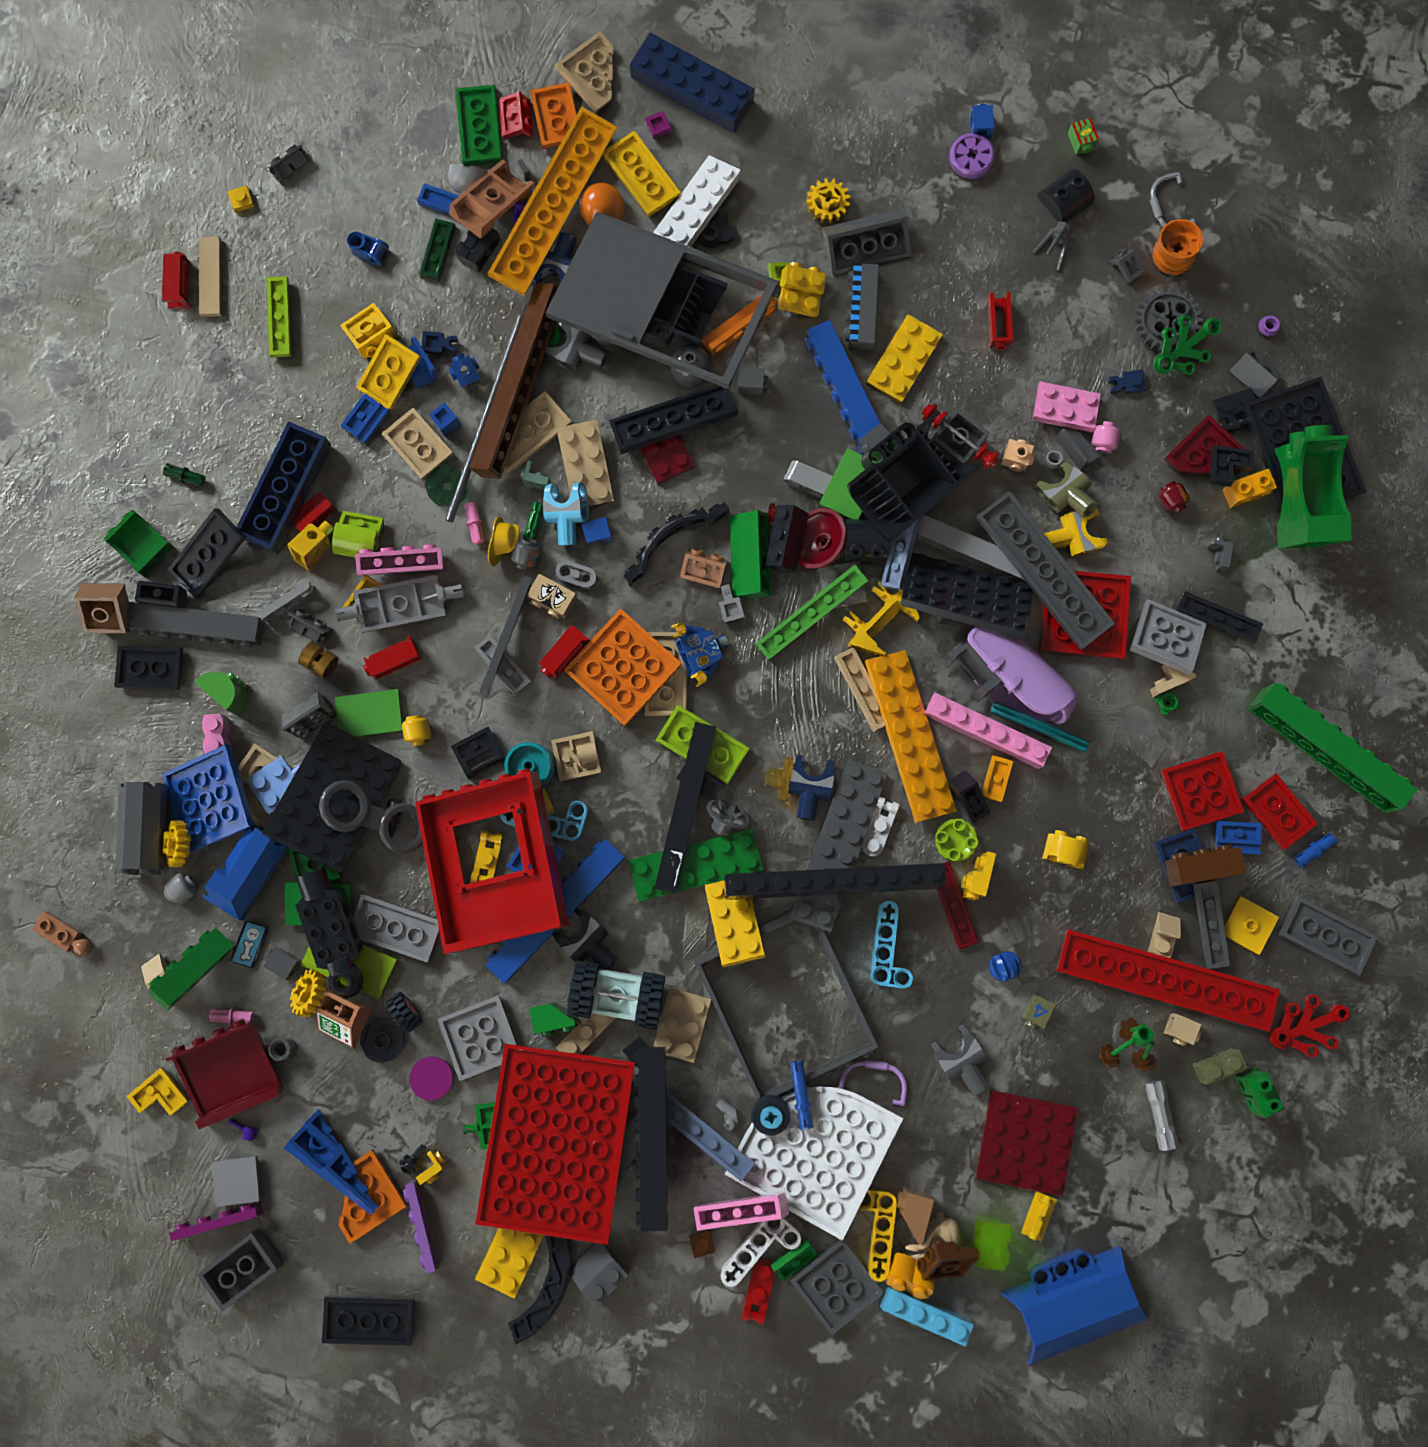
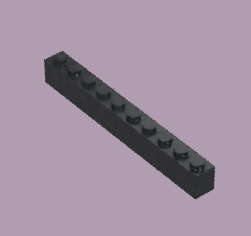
[724,863,946,900]

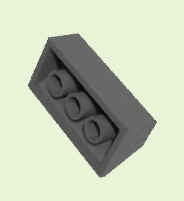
[822,209,911,275]

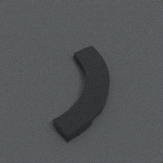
[508,1235,572,1345]

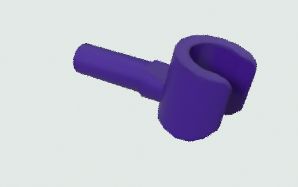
[228,1118,257,1141]

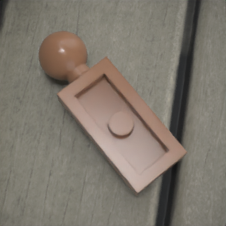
[32,911,92,956]

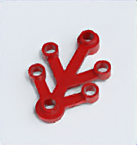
[1269,994,1350,1057]

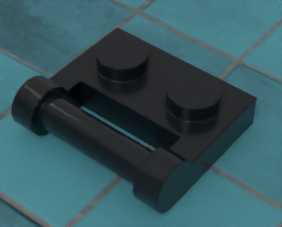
[451,726,506,780]

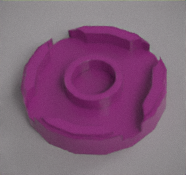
[409,1056,454,1101]

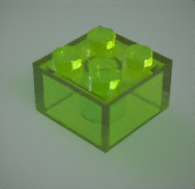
[972,1214,1012,1271]

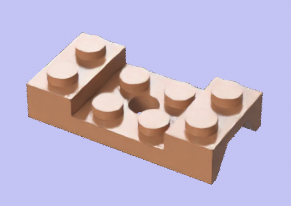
[449,159,534,238]

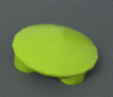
[935,819,978,861]

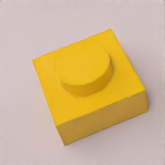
[228,185,254,213]

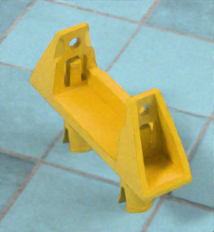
[843,581,920,656]

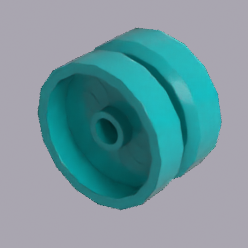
[504,742,557,788]

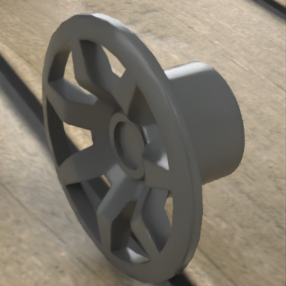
[707,799,751,836]

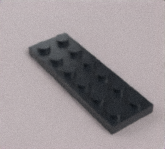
[609,384,739,455]

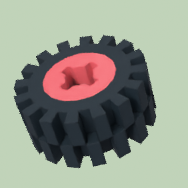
[385,991,423,1033]

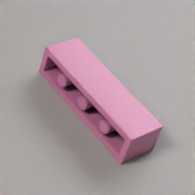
[694,1192,789,1230]

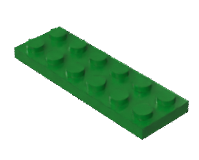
[628,829,763,902]

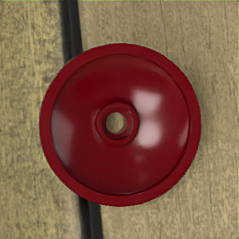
[798,508,847,569]

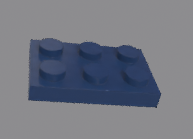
[1153,828,1213,903]

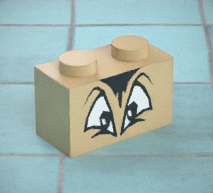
[527,574,577,619]

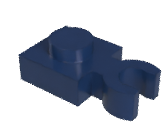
[421,331,459,355]
[1108,369,1147,394]

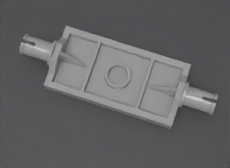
[335,575,463,633]

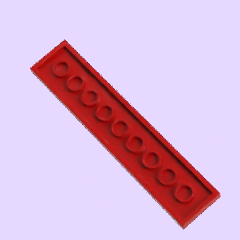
[1056,929,1280,1032]

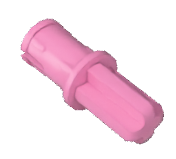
[464,502,484,544]
[209,1008,254,1025]

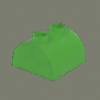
[195,671,247,716]

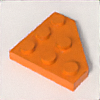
[338,1149,408,1244]

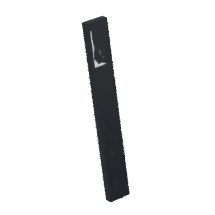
[654,722,716,894]

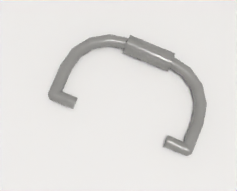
[1150,172,1197,227]

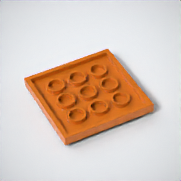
[564,608,683,727]

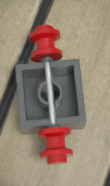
[921,403,1000,469]

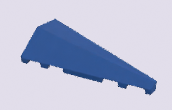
[284,1109,378,1215]

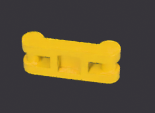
[470,829,504,883]

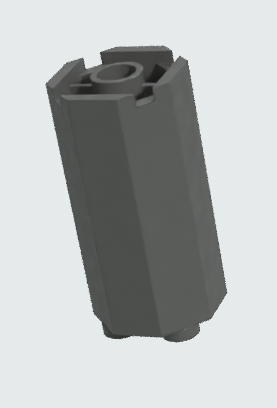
[115,782,168,875]

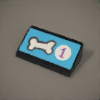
[230,920,269,969]

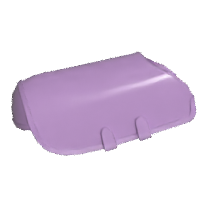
[961,626,1078,724]

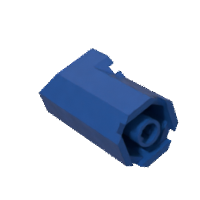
[203,825,289,921]

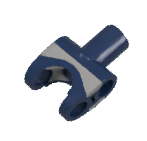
[531,232,577,286]
[788,754,834,821]

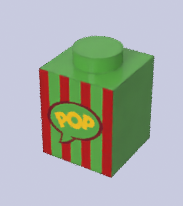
[1068,117,1099,155]

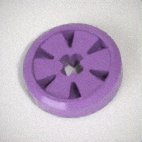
[949,133,995,179]

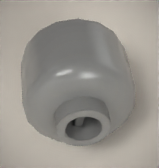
[164,872,197,904]

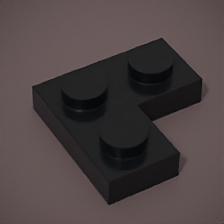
[1210,445,1255,487]

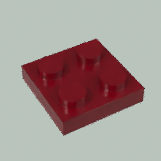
[640,435,695,485]

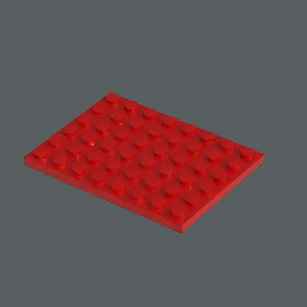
[475,1044,635,1245]

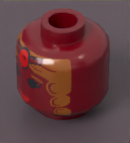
[1158,481,1190,514]

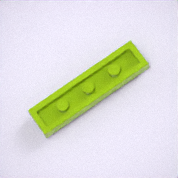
[267,276,292,358]

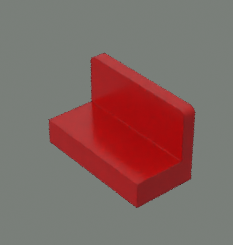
[294,492,337,532]

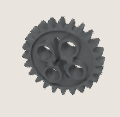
[1134,287,1203,353]

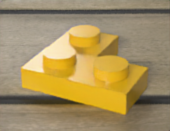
[126,1067,190,1116]

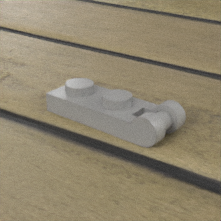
[258,579,315,623]

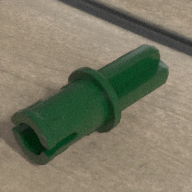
[163,463,206,486]

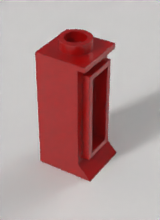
[162,251,191,308]
[986,292,1013,350]
[539,625,590,680]
[363,634,422,680]

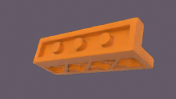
[701,295,778,358]

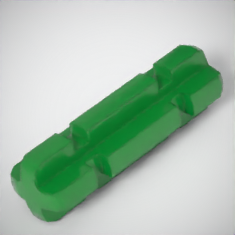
[523,502,543,539]

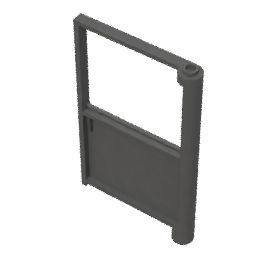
[546,212,782,389]

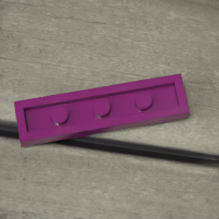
[169,1203,263,1241]

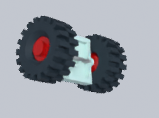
[567,961,666,1030]

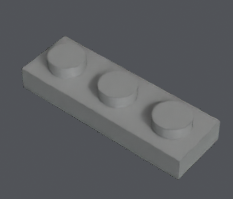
[474,635,531,696]

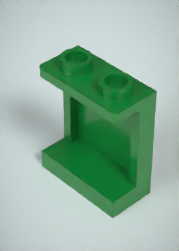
[103,510,175,577]

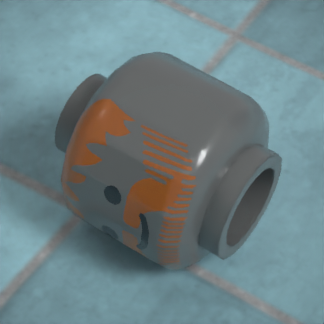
[511,537,540,570]

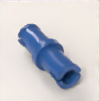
[1294,833,1338,869]

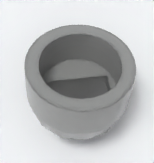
[1045,450,1063,469]

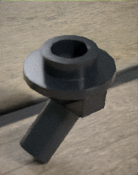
[399,1144,427,1175]

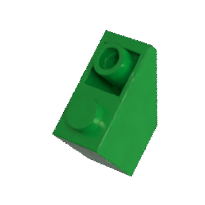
[529,1002,581,1037]

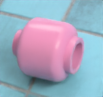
[1091,421,1121,454]

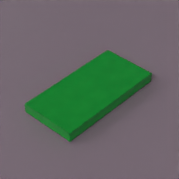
[455,84,503,167]

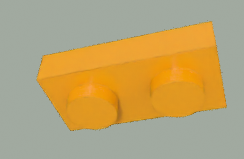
[982,755,1013,803]

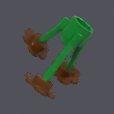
[1099,1018,1156,1072]

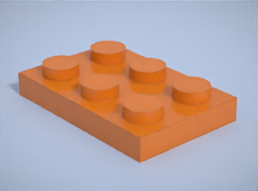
[530,82,576,149]

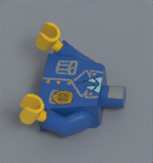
[671,622,729,687]

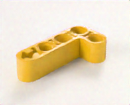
[859,1188,897,1282]

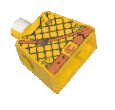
[287,521,334,572]

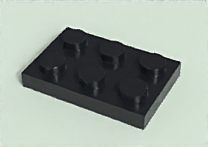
[114,646,183,690]

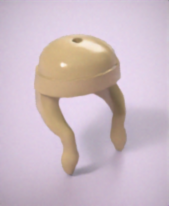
[905,1212,961,1260]

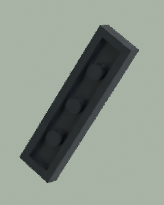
[1175,591,1263,644]

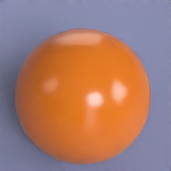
[579,183,624,226]

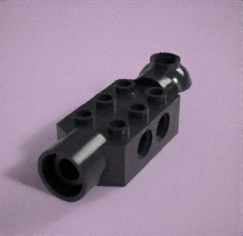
[295,867,364,998]

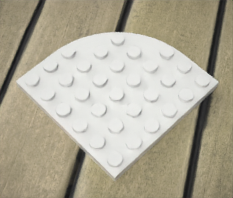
[725,1087,903,1241]

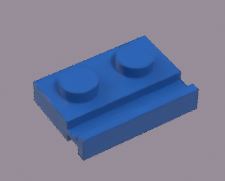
[341,393,390,444]
[1215,821,1261,855]

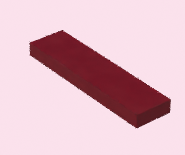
[936,862,979,950]

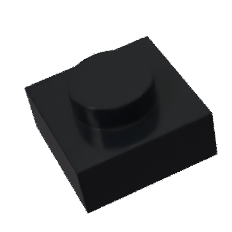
[622,1036,648,1067]

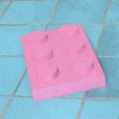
[1032,381,1100,433]

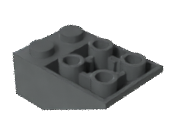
[282,692,336,739]

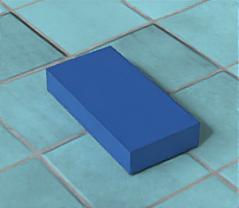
[417,183,459,216]

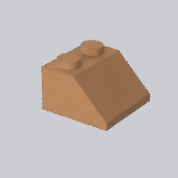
[74,583,129,633]
[896,1186,934,1245]

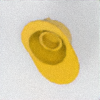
[488,517,520,566]

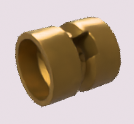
[298,641,339,679]

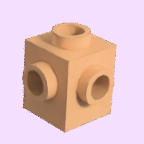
[1001,439,1035,472]

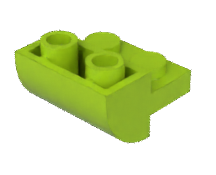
[332,511,384,558]

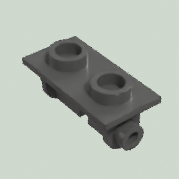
[268,145,310,181]
[286,609,333,643]

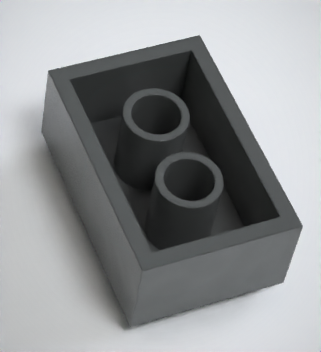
[197,1229,284,1312]

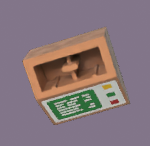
[316,990,372,1048]

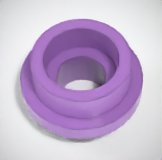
[1259,316,1280,337]

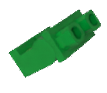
[1234,1067,1285,1118]

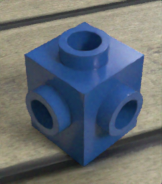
[448,353,480,387]

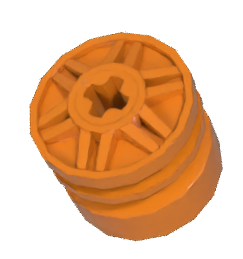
[1152,219,1203,275]

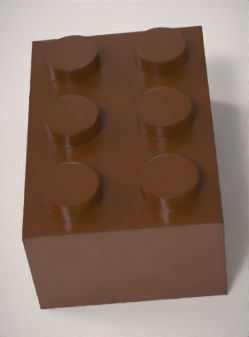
[1164,844,1247,887]

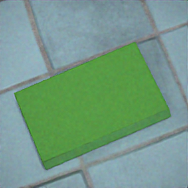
[819,448,877,519]
[335,689,403,737]

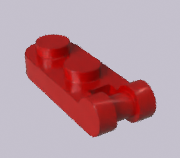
[741,1258,775,1325]

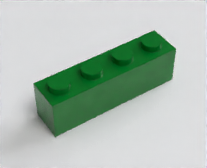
[148,927,234,1011]

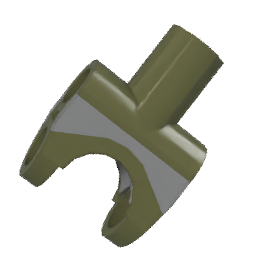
[1035,462,1097,518]

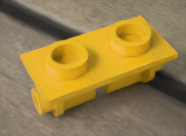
[1021,1191,1057,1242]

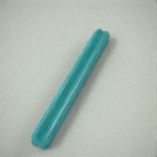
[990,702,1090,751]

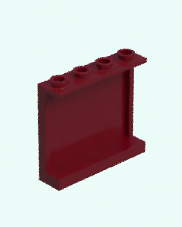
[166,1019,285,1129]

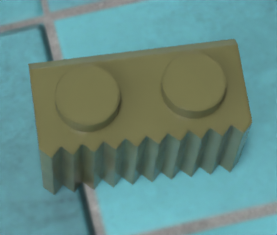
[1192,1048,1248,1086]

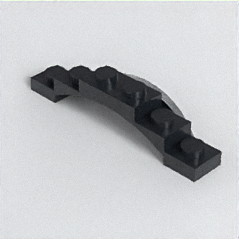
[623,502,729,586]

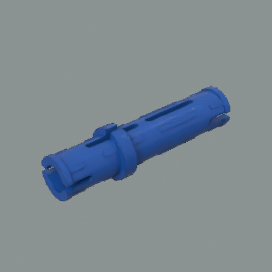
[789,1060,814,1130]

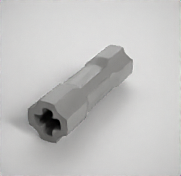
[1145,1080,1179,1151]

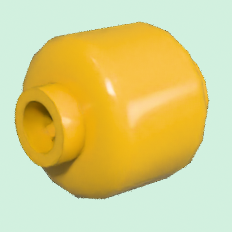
[402,715,431,746]

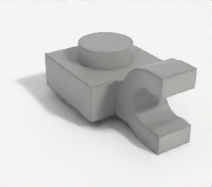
[719,584,745,623]

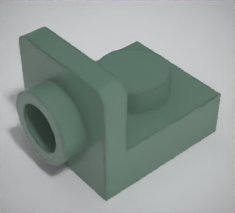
[521,460,551,490]

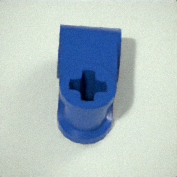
[347,231,389,266]

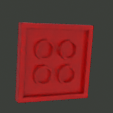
[1160,751,1244,832]

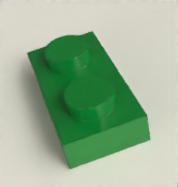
[771,1239,819,1282]

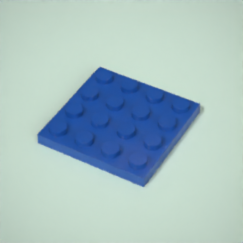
[162,745,254,854]

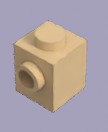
[1164,1013,1202,1047]

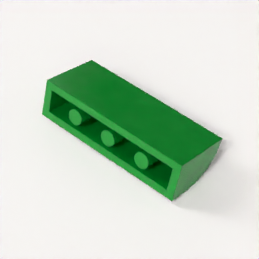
[730,510,772,599]

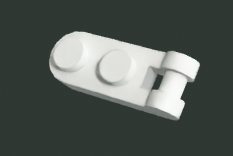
[862,796,899,857]

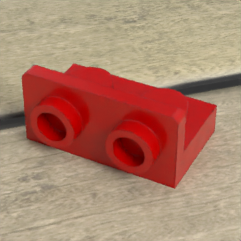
[499,91,534,139]

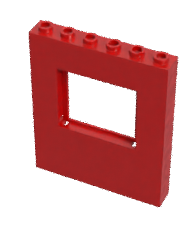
[415,769,570,954]

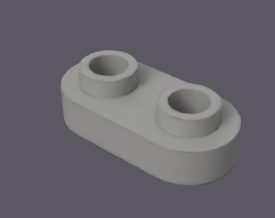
[555,561,597,589]

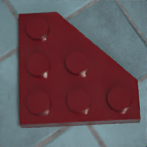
[1164,415,1246,474]

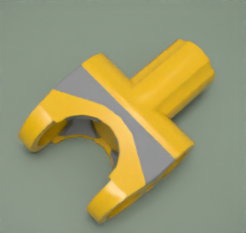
[1044,508,1109,558]

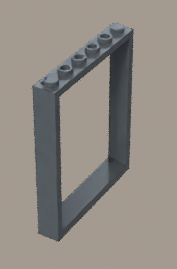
[693,913,878,1100]

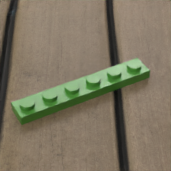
[755,565,868,660]

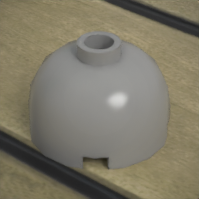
[448,164,488,195]

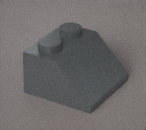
[570,1243,630,1308]

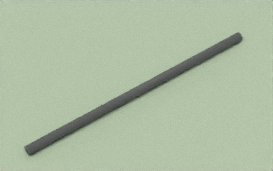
[445,315,523,523]

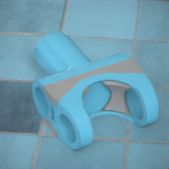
[543,482,589,545]

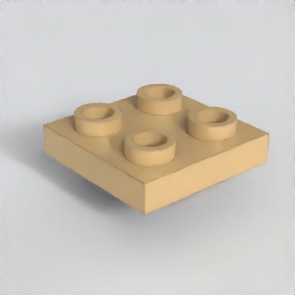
[551,731,602,782]

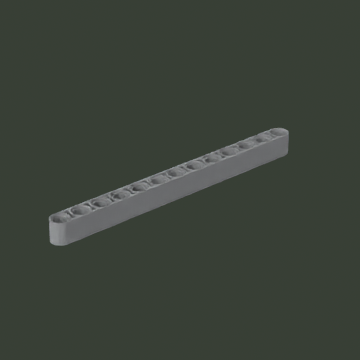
[783,461,1026,582]

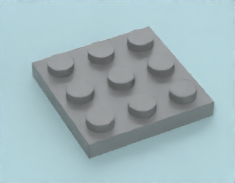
[1130,599,1207,675]
[437,995,518,1081]

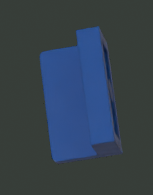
[408,337,436,389]

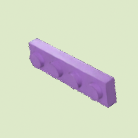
[403,1180,439,1273]

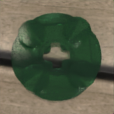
[425,464,468,507]

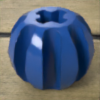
[989,951,1022,982]

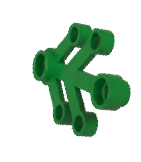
[1153,315,1222,375]

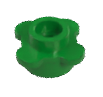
[1155,691,1180,715]

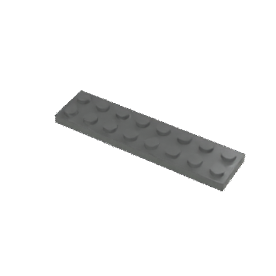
[975,491,1115,650]
[789,759,888,933]

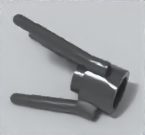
[1033,222,1072,271]

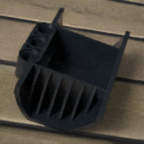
[642,264,728,347]
[847,410,981,541]

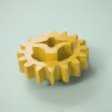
[806,178,850,224]
[162,821,191,867]
[290,969,326,1018]

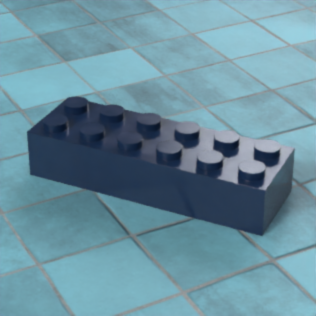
[630,32,754,133]
[237,421,332,555]

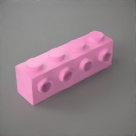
[355,544,443,576]

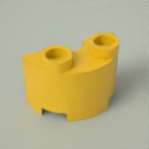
[1042,830,1090,870]

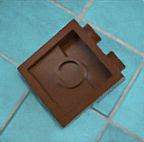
[917,1240,980,1280]

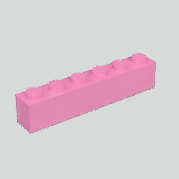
[924,693,1052,769]

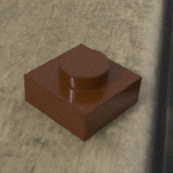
[689,1229,716,1258]

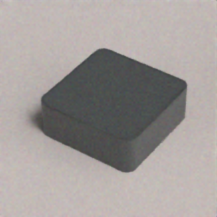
[517,158,531,181]

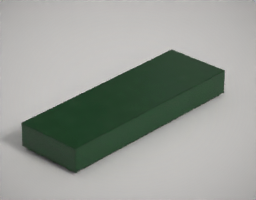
[419,218,456,282]

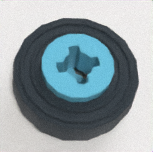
[751,1095,791,1135]

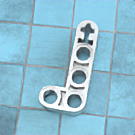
[721,1217,801,1287]

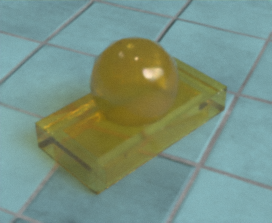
[765,757,794,802]

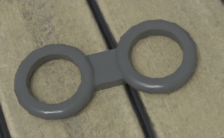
[319,780,423,854]

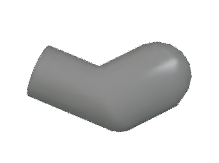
[715,1098,739,1131]

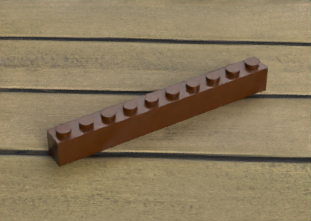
[470,284,558,479]

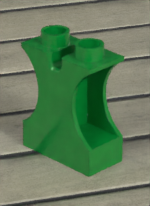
[1275,425,1352,549]

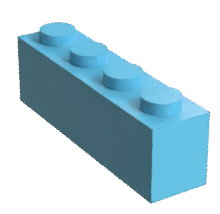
[879,1284,974,1347]

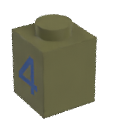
[1021,994,1055,1030]

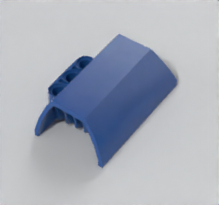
[1000,1246,1149,1366]

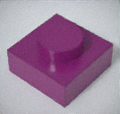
[645,111,671,139]

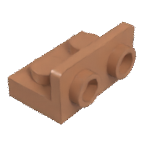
[680,548,728,588]

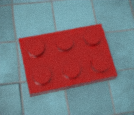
[1241,773,1318,850]

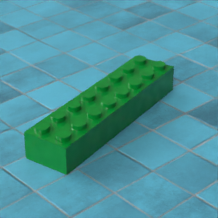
[1247,682,1418,814]

